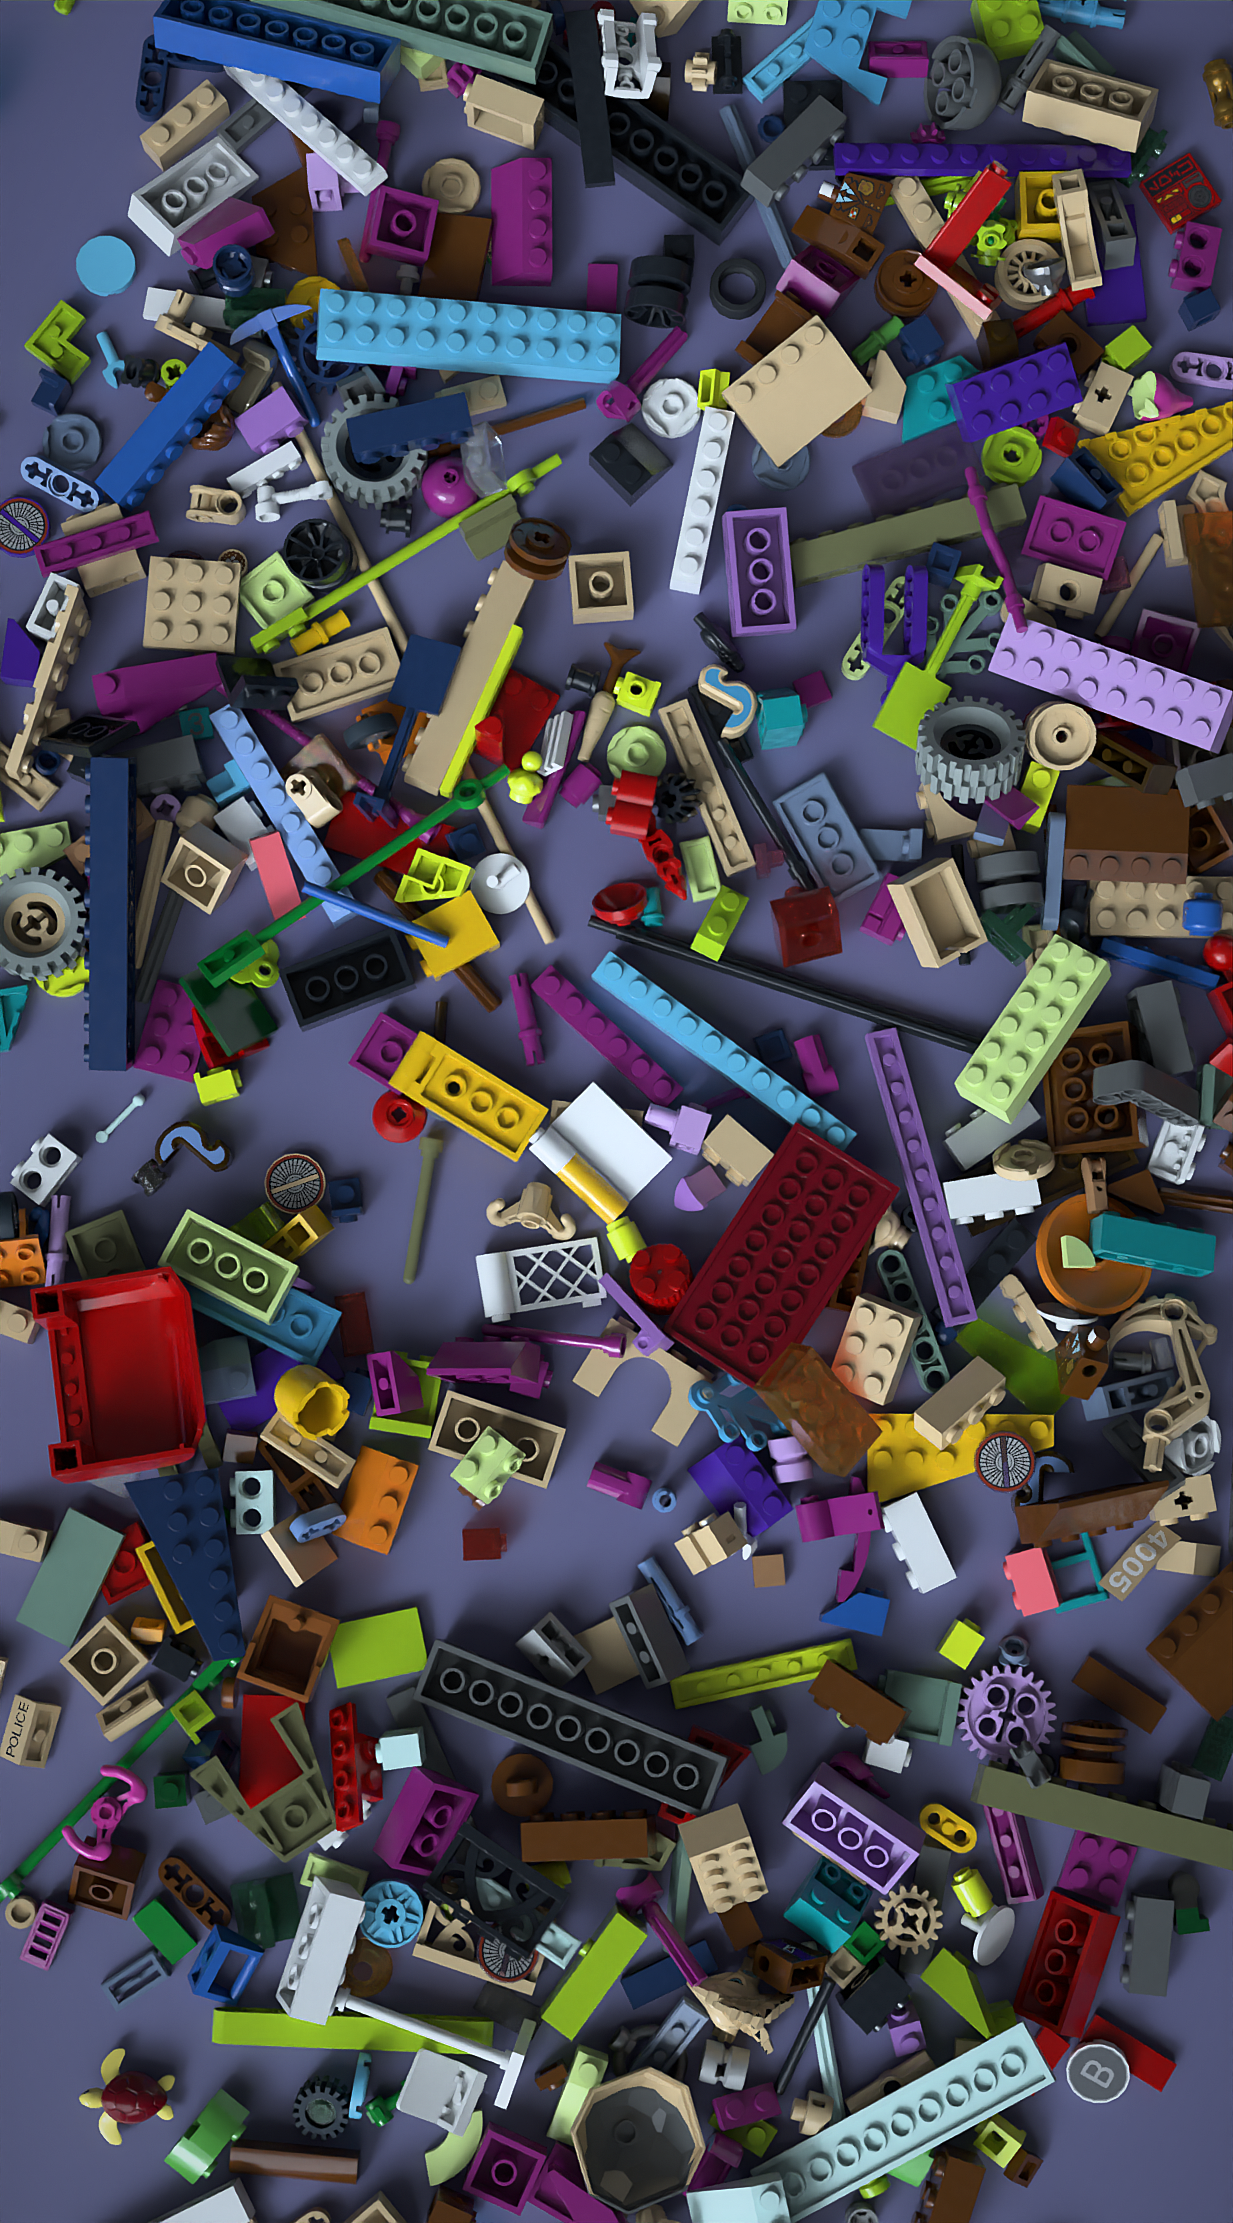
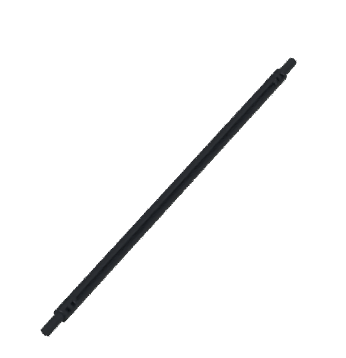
[588,915,984,1055]

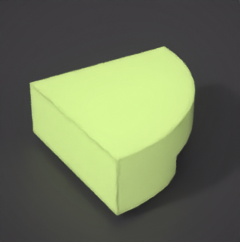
[1061,1235,1096,1268]

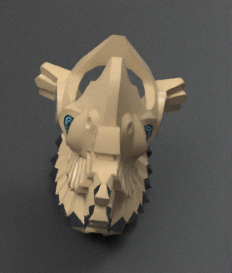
[686,1956,794,2055]

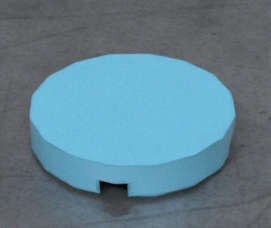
[76,236,136,296]
[349,2052,372,2119]

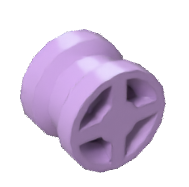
[150,794,181,827]

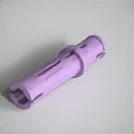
[44,1195,71,1287]

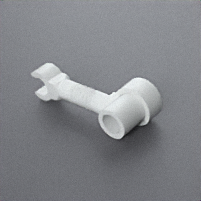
[255,481,333,522]

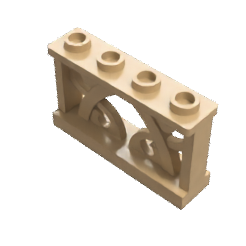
[412,1875,556,1996]

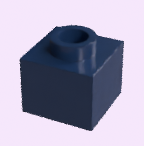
[1178,288,1221,332]

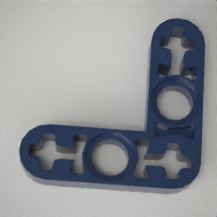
[135,34,225,122]

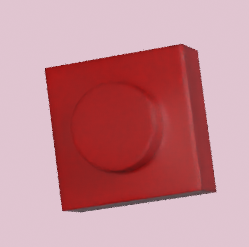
[1042,416,1080,458]

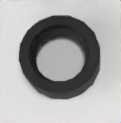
[709,258,766,320]

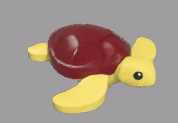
[79,2048,175,2145]

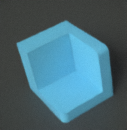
[206,759,252,809]

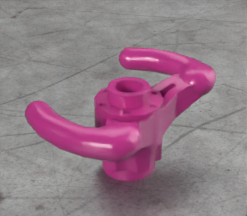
[62,1764,148,1861]

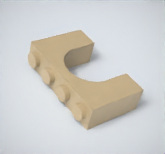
[572,1316,714,1447]

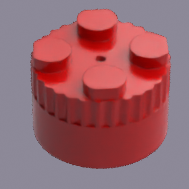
[629,1243,694,1315]

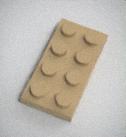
[273,627,400,724]

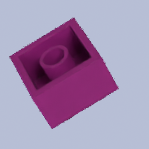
[364,185,439,267]
[462,2121,547,2216]

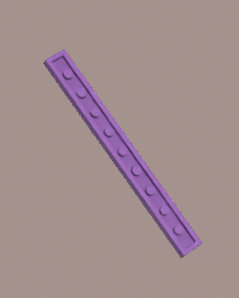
[865,1027,978,1328]

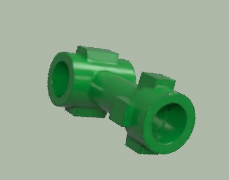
[365,2078,407,2128]

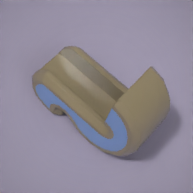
[223,339,279,415]

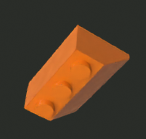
[331,1445,420,1555]

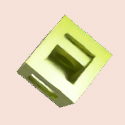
[613,671,662,717]
[193,1067,243,1106]
[973,2113,1027,2168]

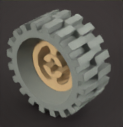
[0,867,90,981]

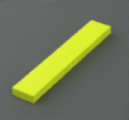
[439,624,524,799]
[670,1638,858,1709]

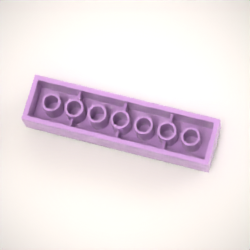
[988,613,1233,754]

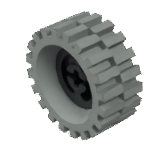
[321,394,429,510]
[915,696,1026,804]

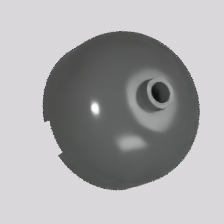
[923,35,1002,131]

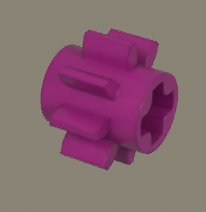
[447,62,482,99]
[910,122,946,144]

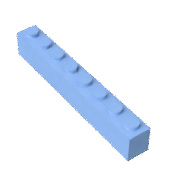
[209,704,359,929]

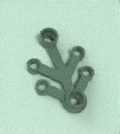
[918,590,1003,681]

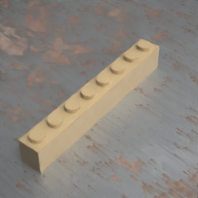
[401,560,535,796]

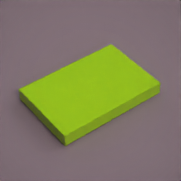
[330,1607,428,1688]

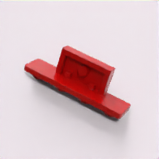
[329,1702,383,1832]

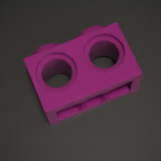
[1168,221,1222,293]

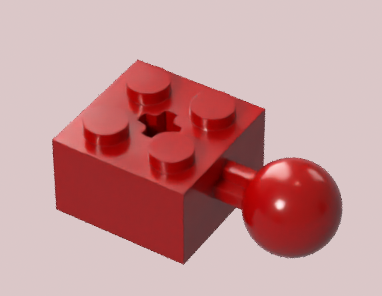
[1203,933,1233,1039]

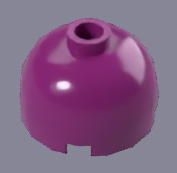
[421,456,481,518]

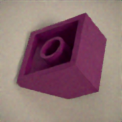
[775,245,861,322]

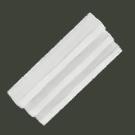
[537,711,573,776]

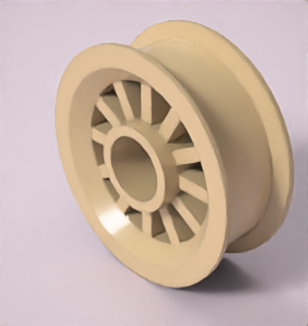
[994,239,1060,311]

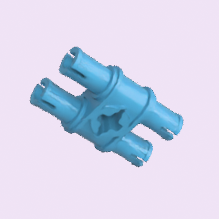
[1037,0,1127,30]

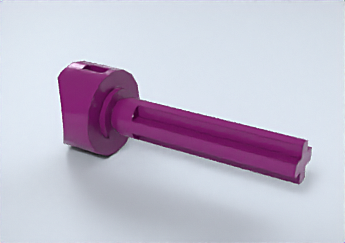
[596,326,688,422]
[616,1871,708,1987]

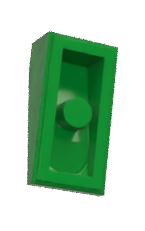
[132,1895,198,1965]

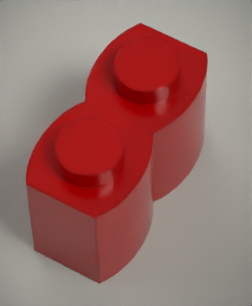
[605,770,658,840]

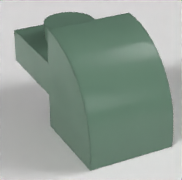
[749,1704,788,1775]

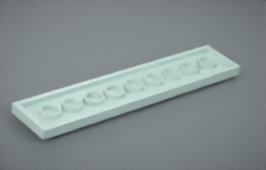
[750,2021,1057,2223]

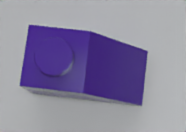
[0,618,43,688]

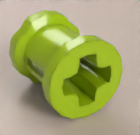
[161,359,187,389]

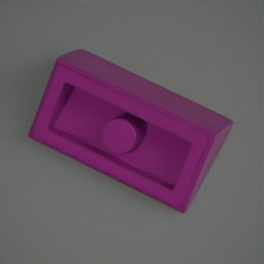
[868,41,929,78]

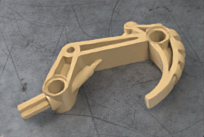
[1107,1293,1218,1473]

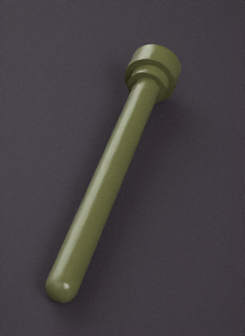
[403,1137,444,1284]

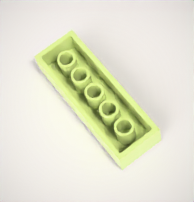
[954,934,1112,1125]

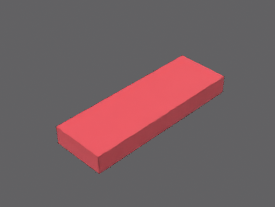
[248,830,306,921]

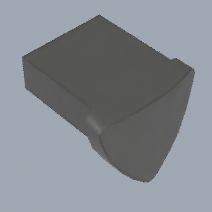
[335,365,386,405]

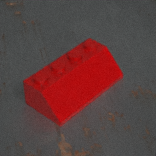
[1013,1890,1121,2038]

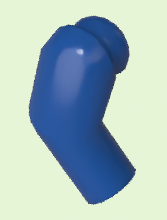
[29,1206,51,1249]

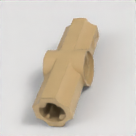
[845,2049,936,2114]

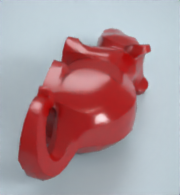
[638,812,687,900]

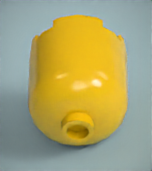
[274,1364,350,1441]

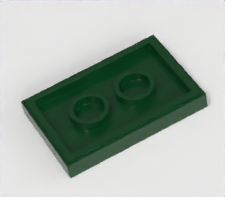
[179,968,279,1057]

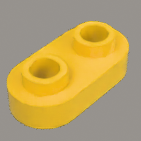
[918,1802,977,1853]

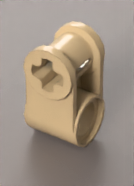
[186,485,246,525]
[285,768,343,829]

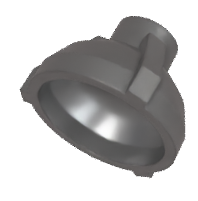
[1023,257,1066,296]

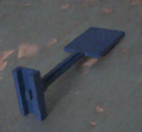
[353,634,463,829]

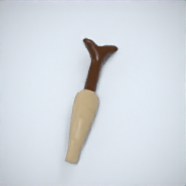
[577,642,641,762]

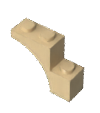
[1052,168,1102,291]
[916,783,1016,860]

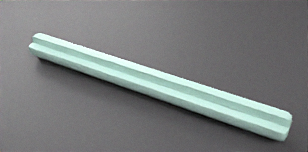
[801,1941,846,2126]

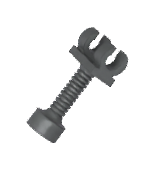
[1009,1740,1057,1789]

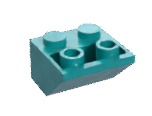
[782,1855,873,1953]

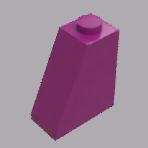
[177,197,275,269]

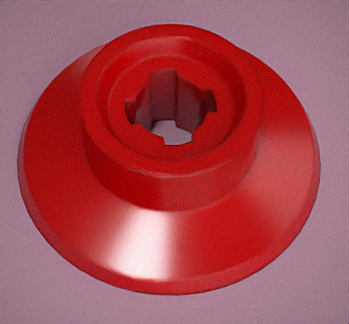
[372,1090,427,1143]

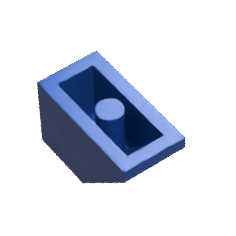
[819,1587,890,1637]

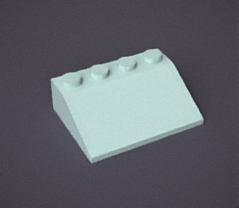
[686,2171,791,2223]

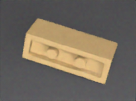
[260,1410,356,1489]

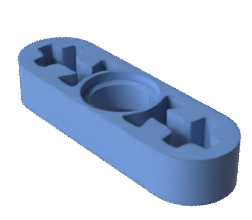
[21,455,104,512]

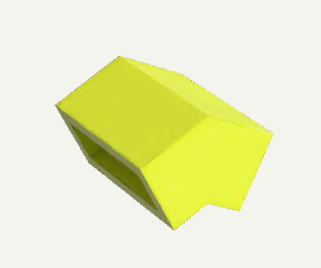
[697,368,730,411]

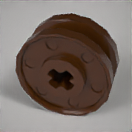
[873,249,938,319]
[504,517,572,581]

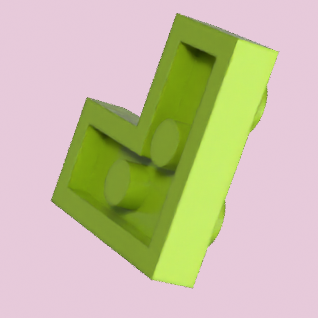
[24,300,91,385]

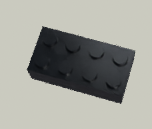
[278,927,417,1032]

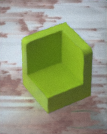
[170,1690,216,1745]

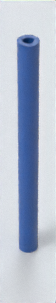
[301,880,449,948]

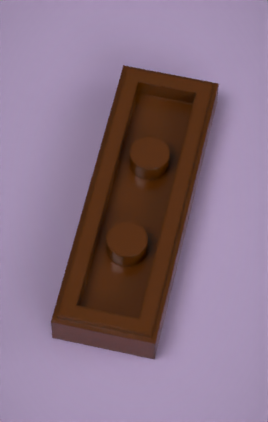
[1071,1655,1167,1735]

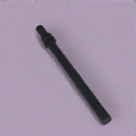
[716,737,819,900]

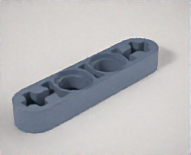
[1040,812,1066,931]

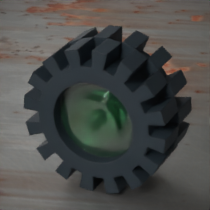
[292,2075,352,2141]

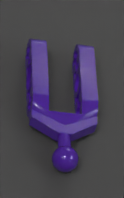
[861,564,928,706]

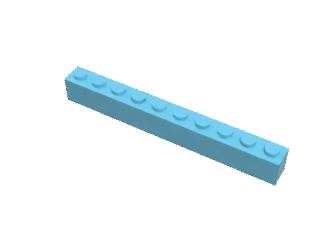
[592,951,857,1151]

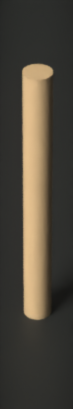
[1093,534,1163,640]

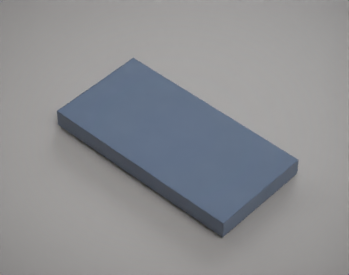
[772,772,883,908]

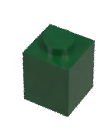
[153,1770,191,1809]

